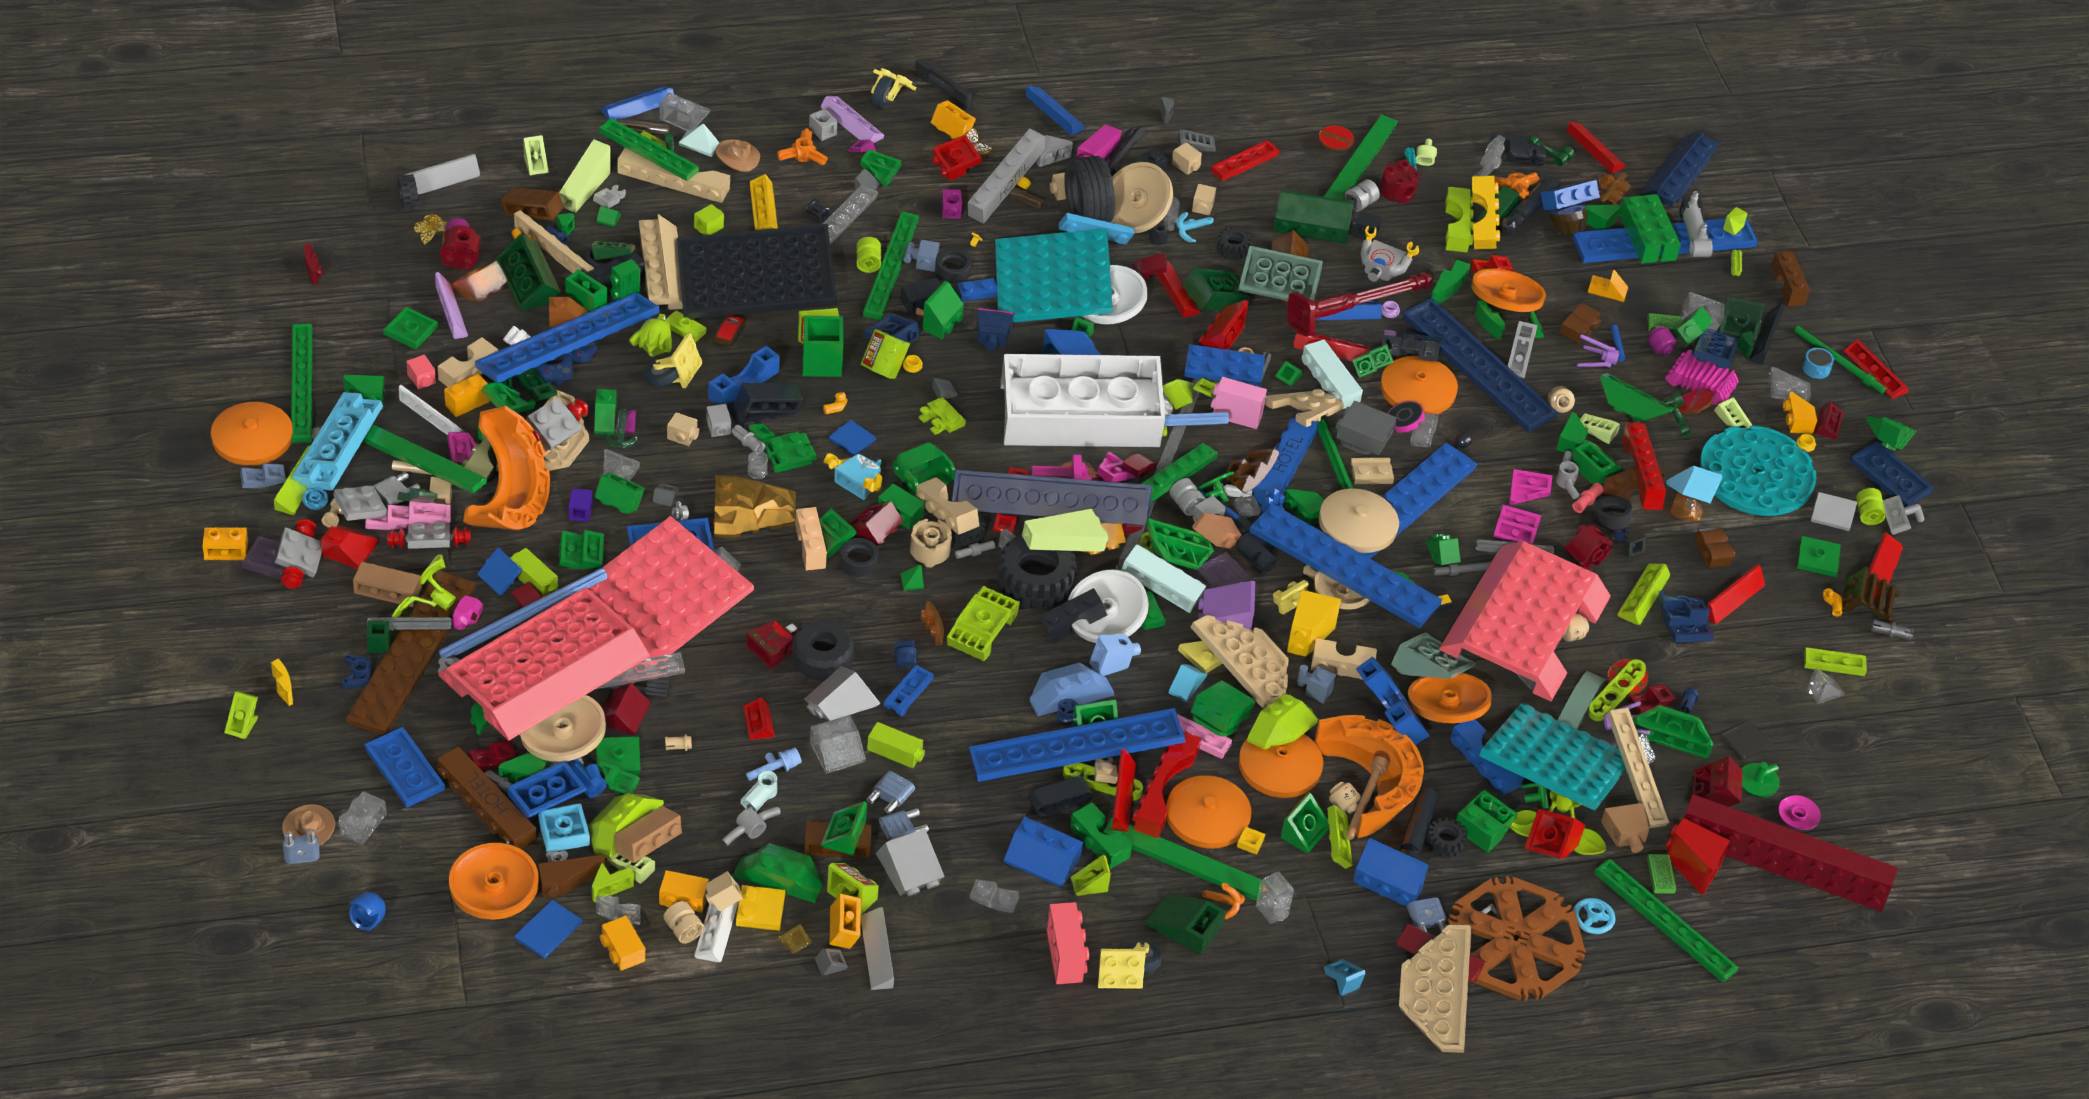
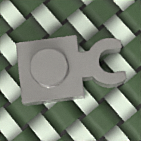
[593,185,626,208]

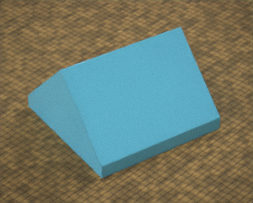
[1666,466,1722,503]

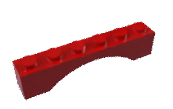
[1622,422,1666,510]
[1132,732,1202,838]

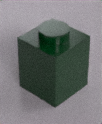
[367,621,391,653]

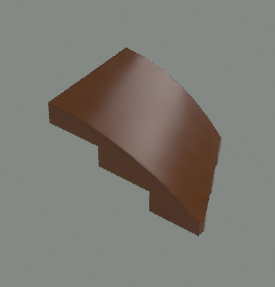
[1226,448,1280,493]

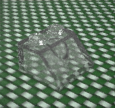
[660,92,710,131]
[810,715,866,774]

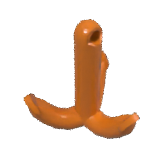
[1202,883,1245,919]

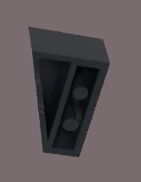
[730,383,803,427]

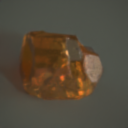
[1670,492,1705,521]

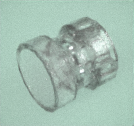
[748,451,768,479]

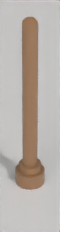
[1346,756,1389,840]

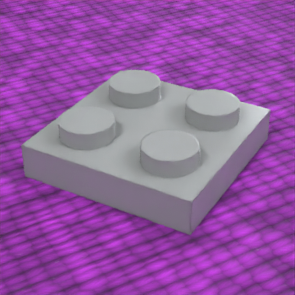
[334,486,387,521]

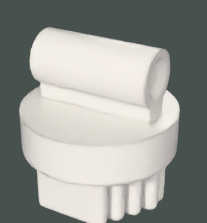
[503,326,530,346]

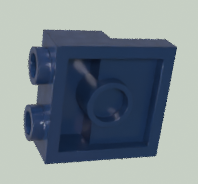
[863,313,920,343]

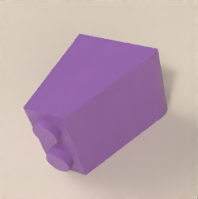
[1198,581,1255,629]

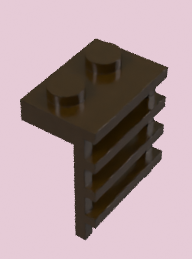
[1842,567,1900,623]

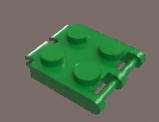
[761,431,817,473]

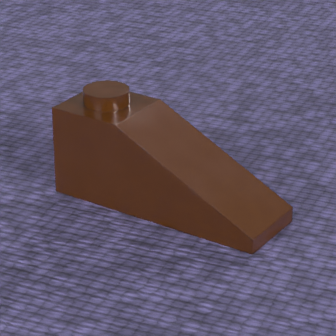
[538,854,605,898]

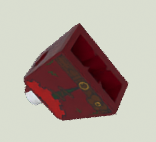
[746,621,798,670]

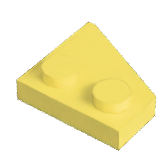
[1178,641,1223,673]

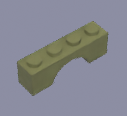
[461,434,494,490]

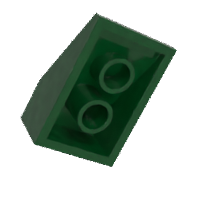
[1182,268,1252,311]

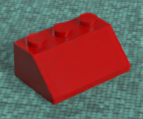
[1198,300,1249,350]

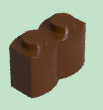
[1560,303,1601,344]
[1695,527,1735,568]

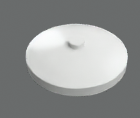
[1081,265,1147,324]
[1068,570,1149,643]

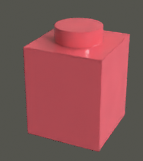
[407,354,436,390]

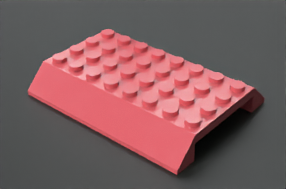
[1439,541,1611,702]

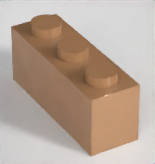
[353,562,422,607]
[614,806,682,863]

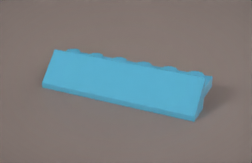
[292,392,383,491]

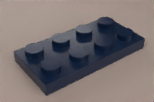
[1693,328,1739,369]
[1850,441,1934,508]

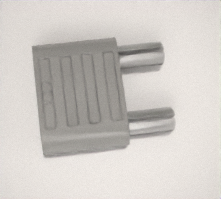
[373,472,420,507]

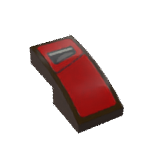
[713,315,746,346]

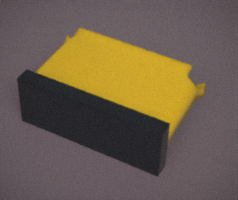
[1435,594,1454,612]

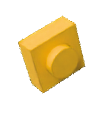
[1237,827,1265,855]

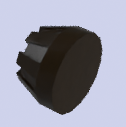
[1550,205,1587,235]

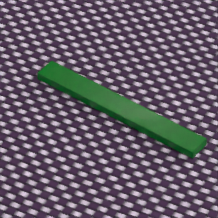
[1324,114,1397,200]
[863,211,919,320]
[291,324,312,443]
[362,424,487,494]
[1103,817,1269,903]
[1594,858,1739,983]

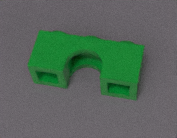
[1070,802,1132,869]

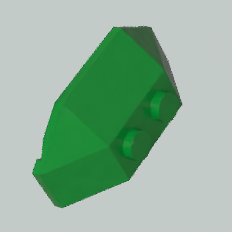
[1600,373,1674,422]
[1866,416,1916,451]
[1146,518,1214,570]
[1632,705,1713,759]
[733,843,823,903]

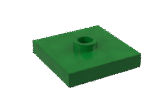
[383,307,438,350]
[1797,536,1841,577]
[596,737,640,776]

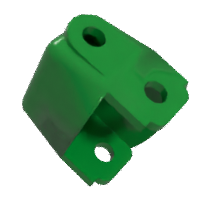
[892,442,955,496]

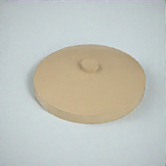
[1110,162,1173,233]
[1319,489,1399,553]
[520,695,606,762]

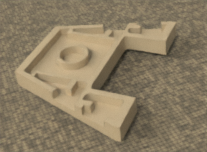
[1264,389,1343,427]

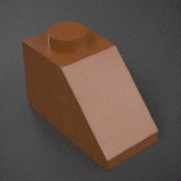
[549,297,588,327]

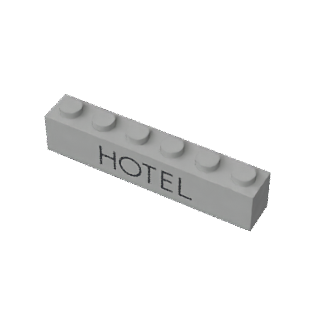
[968,128,1045,224]

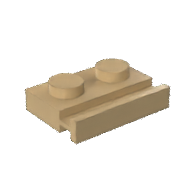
[1350,458,1394,484]

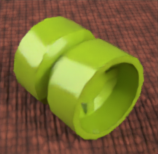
[856,237,881,273]
[1856,488,1886,525]

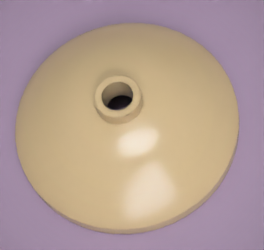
[1314,571,1370,609]

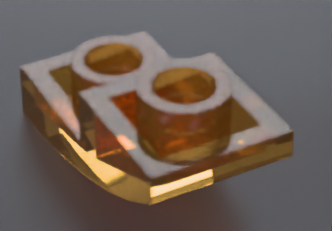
[921,601,944,646]

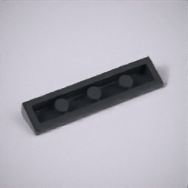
[1749,303,1785,365]

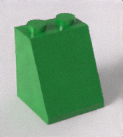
[802,315,843,377]

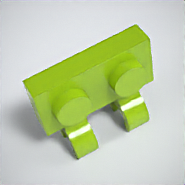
[919,397,966,435]

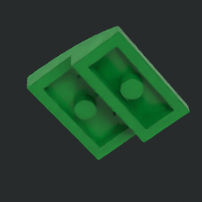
[558,530,604,569]

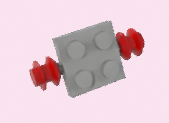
[526,397,588,450]
[274,519,322,589]
[387,521,471,549]

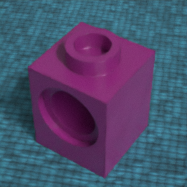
[941,189,962,219]

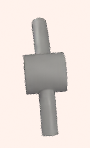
[1556,451,1579,499]
[722,807,781,846]

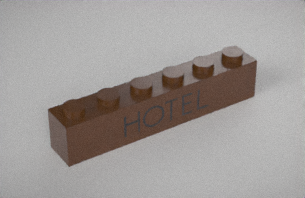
[437,746,536,850]

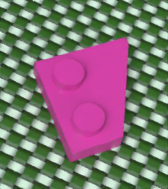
[447,432,491,465]
[1096,452,1135,482]
[1509,469,1552,505]

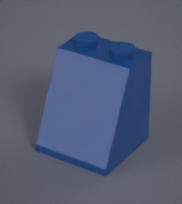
[1042,329,1101,355]

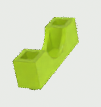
[1446,187,1474,252]

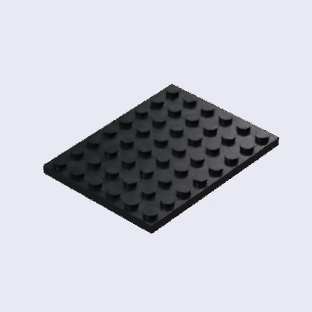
[677,224,838,319]

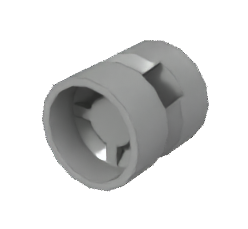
[1345,179,1380,212]
[1170,478,1205,516]

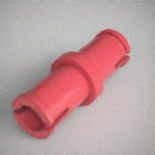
[1572,483,1604,513]

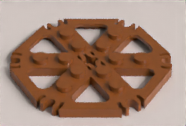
[1447,876,1586,1001]

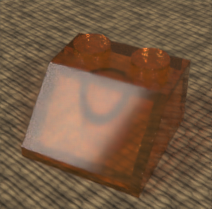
[450,261,508,302]

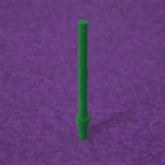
[1794,326,1886,394]

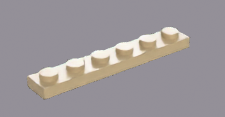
[514,210,595,274]
[1607,708,1669,828]

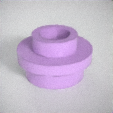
[1382,301,1400,318]

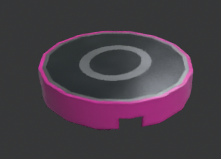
[1387,401,1425,433]

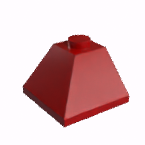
[321,526,379,569]
[1525,809,1585,859]

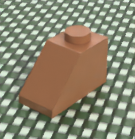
[1192,512,1242,549]

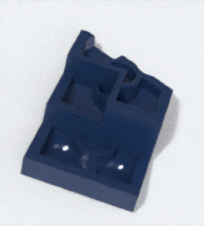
[1658,591,1714,642]

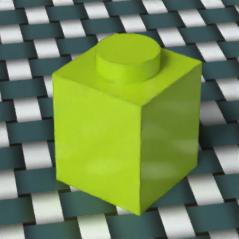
[694,204,724,235]

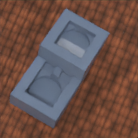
[240,463,286,488]

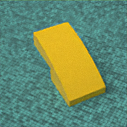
[271,658,293,706]

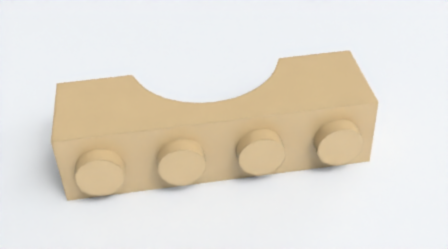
[915,477,979,534]

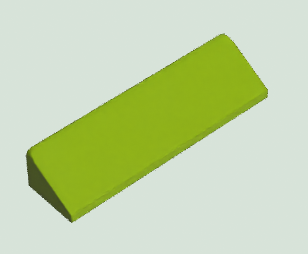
[274,445,310,515]
[1617,564,1670,625]

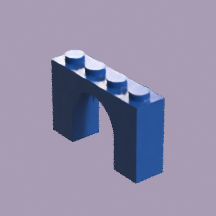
[1356,656,1430,746]

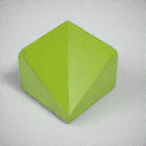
[1723,207,1747,235]

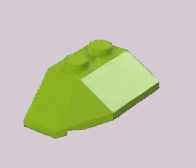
[1247,693,1318,749]
[588,793,664,859]

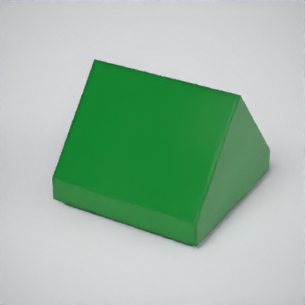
[597,206,621,227]
[557,213,575,236]
[1071,317,1094,338]

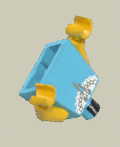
[823,453,882,500]

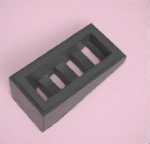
[1178,130,1216,152]

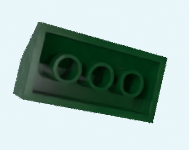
[1273,190,1354,244]
[496,233,561,311]

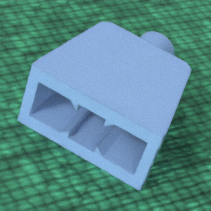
[1089,634,1141,676]

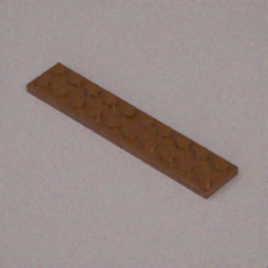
[346,570,476,736]

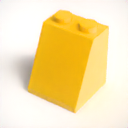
[1287,590,1341,657]

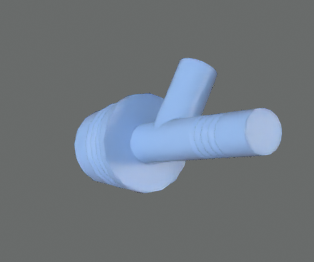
[746,747,802,781]

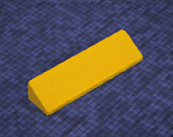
[749,174,778,231]

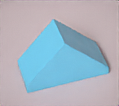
[1169,664,1207,702]

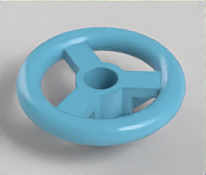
[1573,898,1615,934]

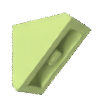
[523,136,548,175]

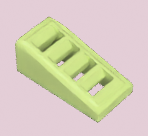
[1714,397,1753,428]
[1580,413,1620,444]
[607,854,655,884]

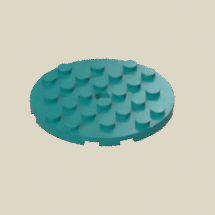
[1699,426,1817,516]

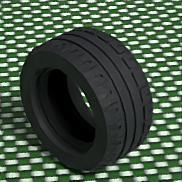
[1064,156,1115,223]

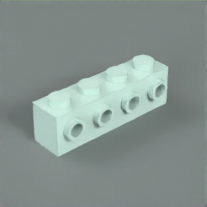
[1302,340,1363,409]
[1121,544,1206,613]

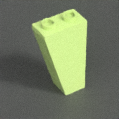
[559,140,610,213]
[1022,509,1108,552]

